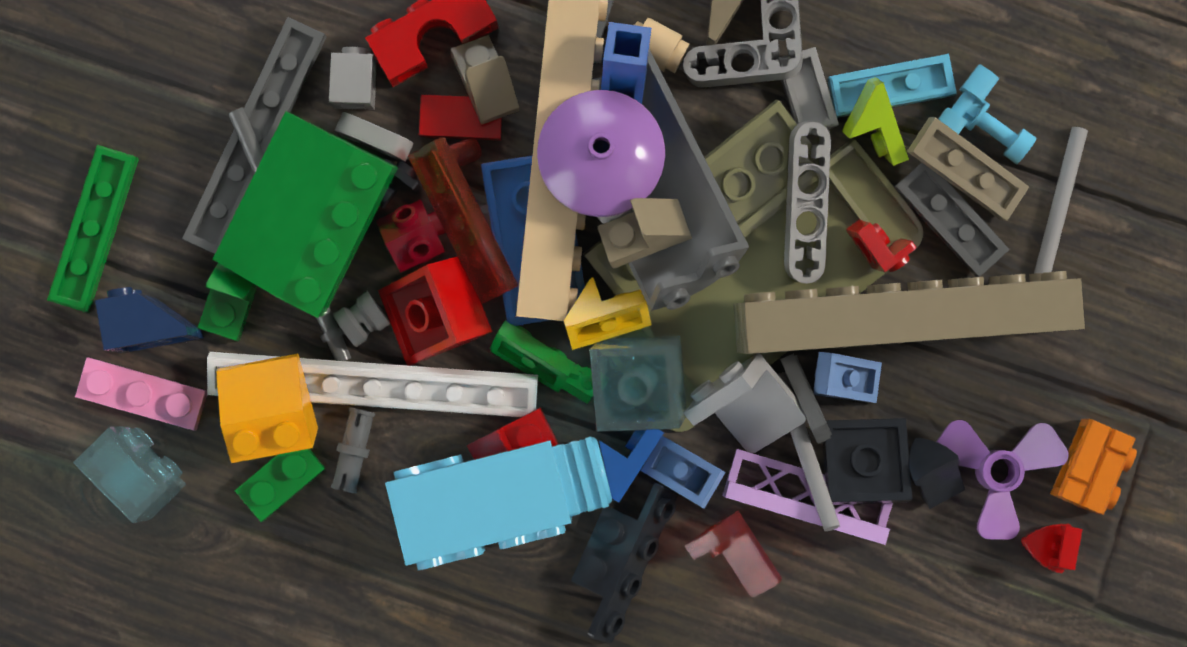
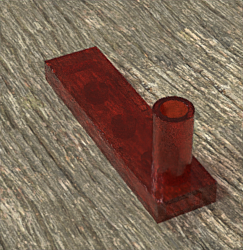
[408,137,519,304]

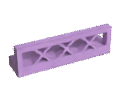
[722,449,893,545]

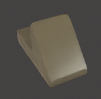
[451,35,519,125]
[597,198,692,269]

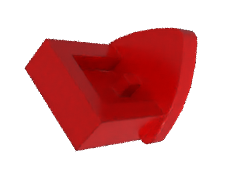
[1021,524,1083,573]

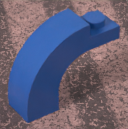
[593,22,652,154]

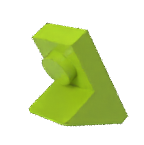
[842,77,909,166]

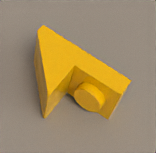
[564,278,652,350]

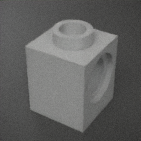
[329,47,377,110]

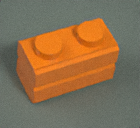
[1050,419,1137,515]

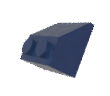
[95,287,204,353]

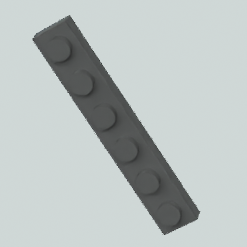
[182,17,327,254]

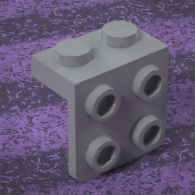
[683,353,806,453]

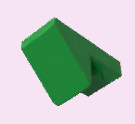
[198,263,258,341]

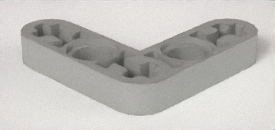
[683,0,803,87]

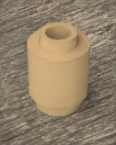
[635,17,690,73]

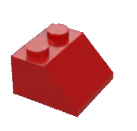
[378,255,492,366]

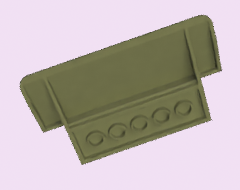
[583,100,923,432]

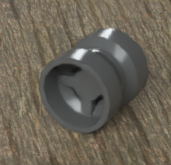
[333,291,390,347]

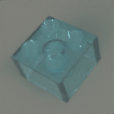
[589,335,686,432]
[73,427,186,523]

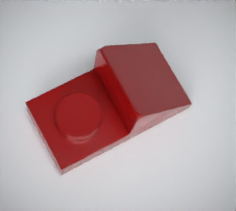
[467,408,559,460]

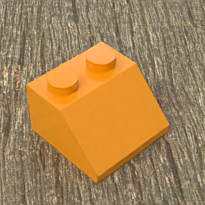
[216,353,318,463]

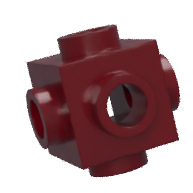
[376,199,446,273]

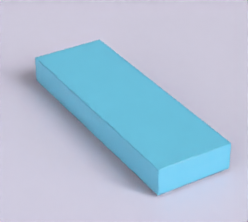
[827,54,957,118]

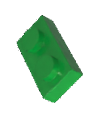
[235,449,326,522]

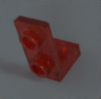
[685,511,782,597]

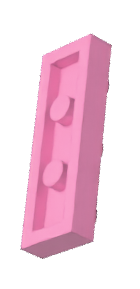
[75,357,207,430]

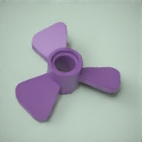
[936,420,1069,540]

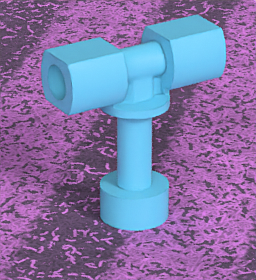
[938,64,1037,164]

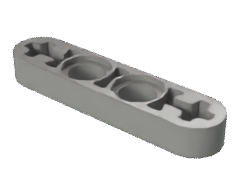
[784,121,831,284]

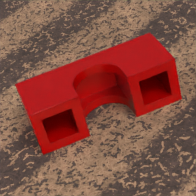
[365,0,499,87]

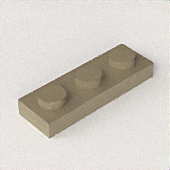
[907,117,1029,221]

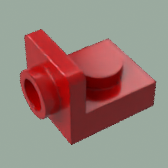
[845,220,917,272]

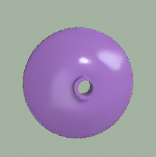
[537,90,665,217]

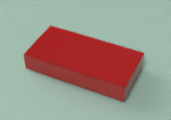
[419,95,502,141]

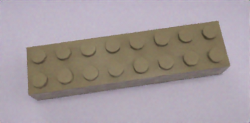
[734,271,1085,354]

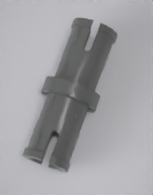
[331,407,375,493]

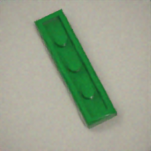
[47,145,139,313]

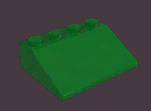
[213,111,398,318]

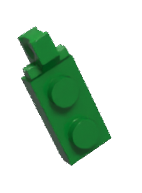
[490,320,603,404]

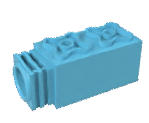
[385,436,612,570]

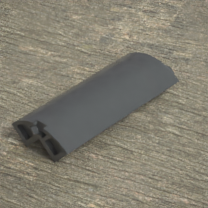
[594,49,749,311]

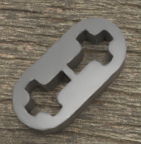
[334,112,413,162]

